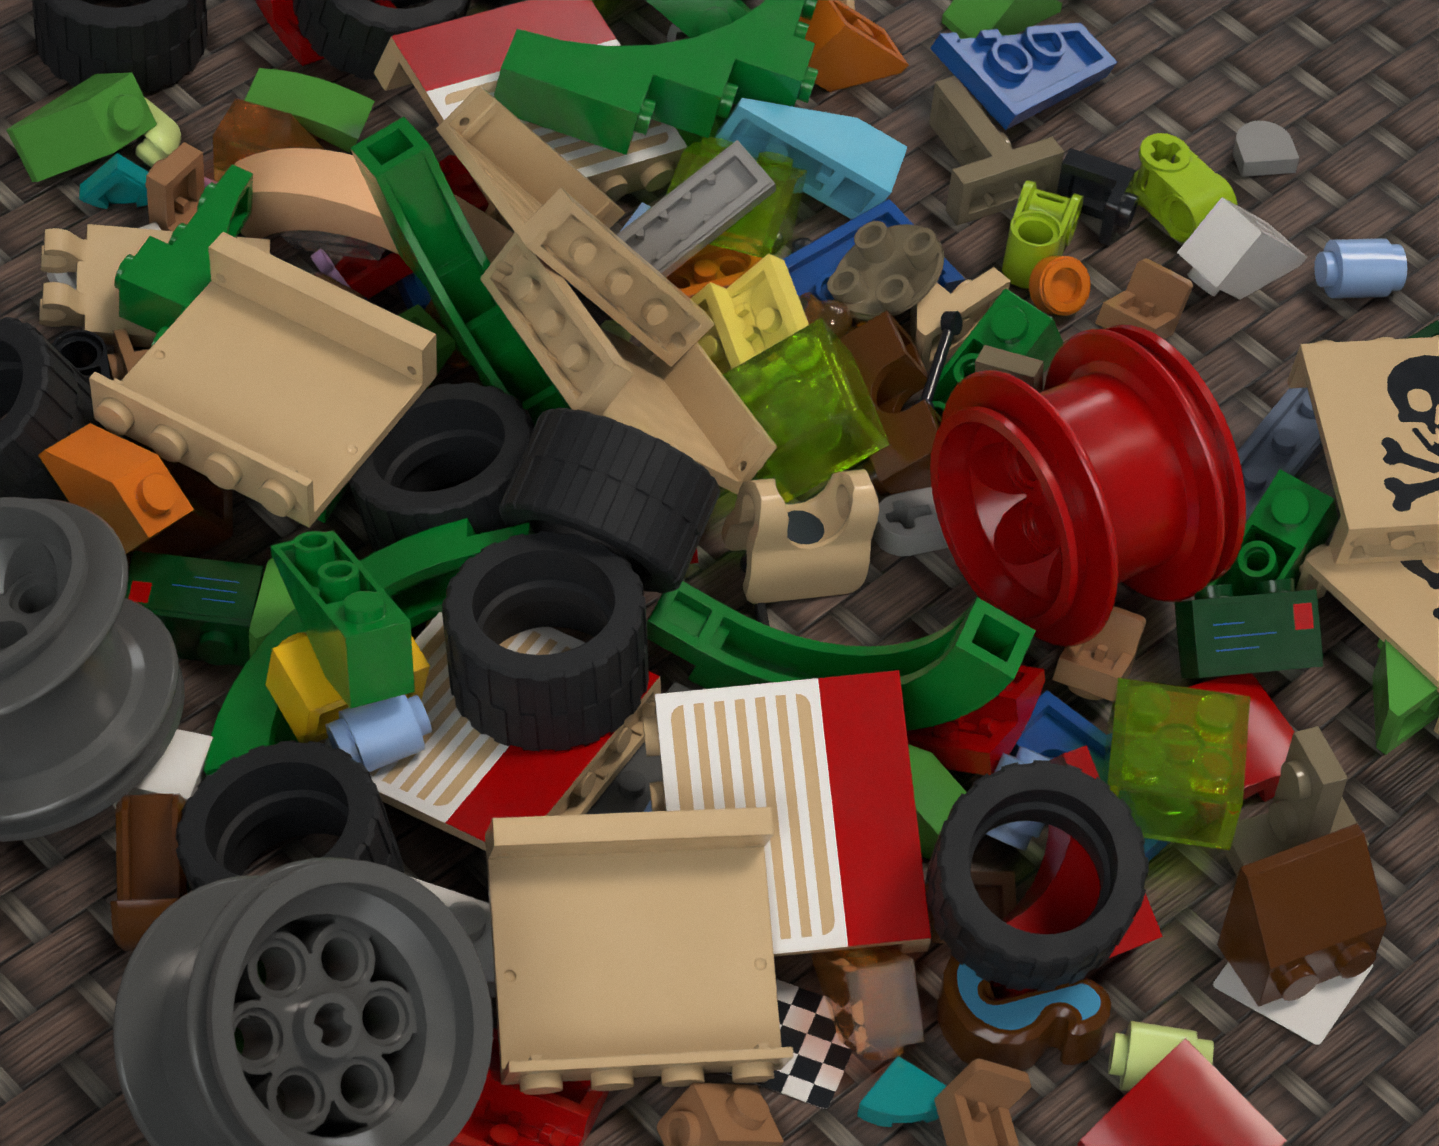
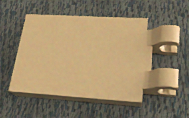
[39,224,270,348]

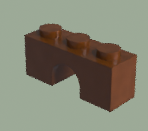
[825,310,942,496]

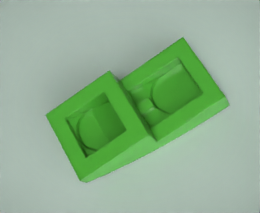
[238,68,375,153]

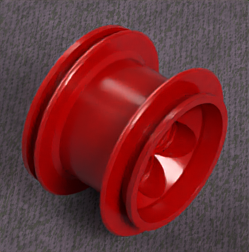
[930,325,1246,647]

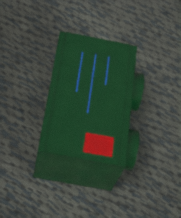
[125,551,263,666]
[1174,578,1323,678]

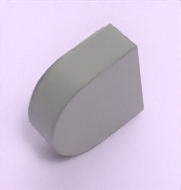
[1233,121,1299,177]

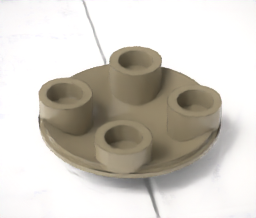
[827,221,944,321]

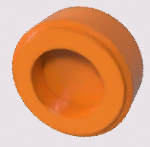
[1029,256,1091,316]

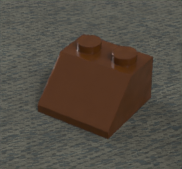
[1217,823,1387,1007]

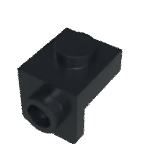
[1056,148,1139,246]

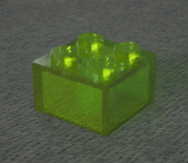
[723,318,890,504]
[1102,678,1250,851]

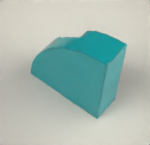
[79,153,149,209]
[857,1056,946,1127]

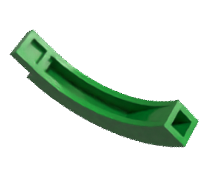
[204,518,535,775]
[647,581,1036,731]

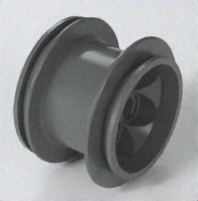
[0,497,185,842]
[113,857,493,1146]

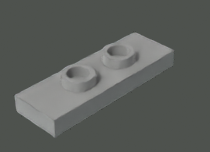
[617,140,776,277]

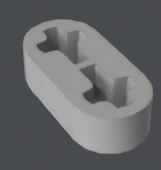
[873,487,948,556]

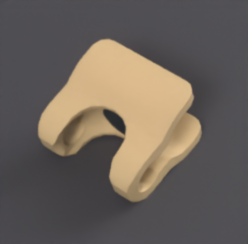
[721,469,879,604]

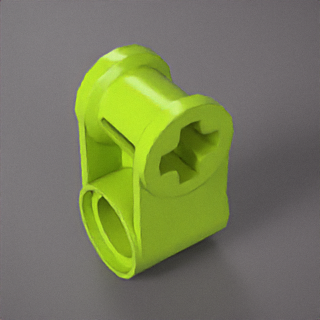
[1131,133,1237,243]
[1002,180,1083,289]

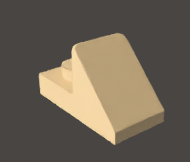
[910,267,1011,371]

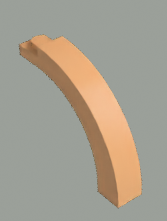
[234,148,514,263]

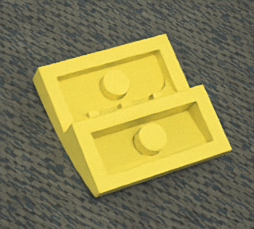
[690,254,820,402]

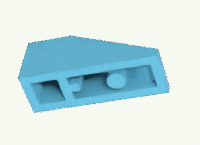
[713,98,907,219]

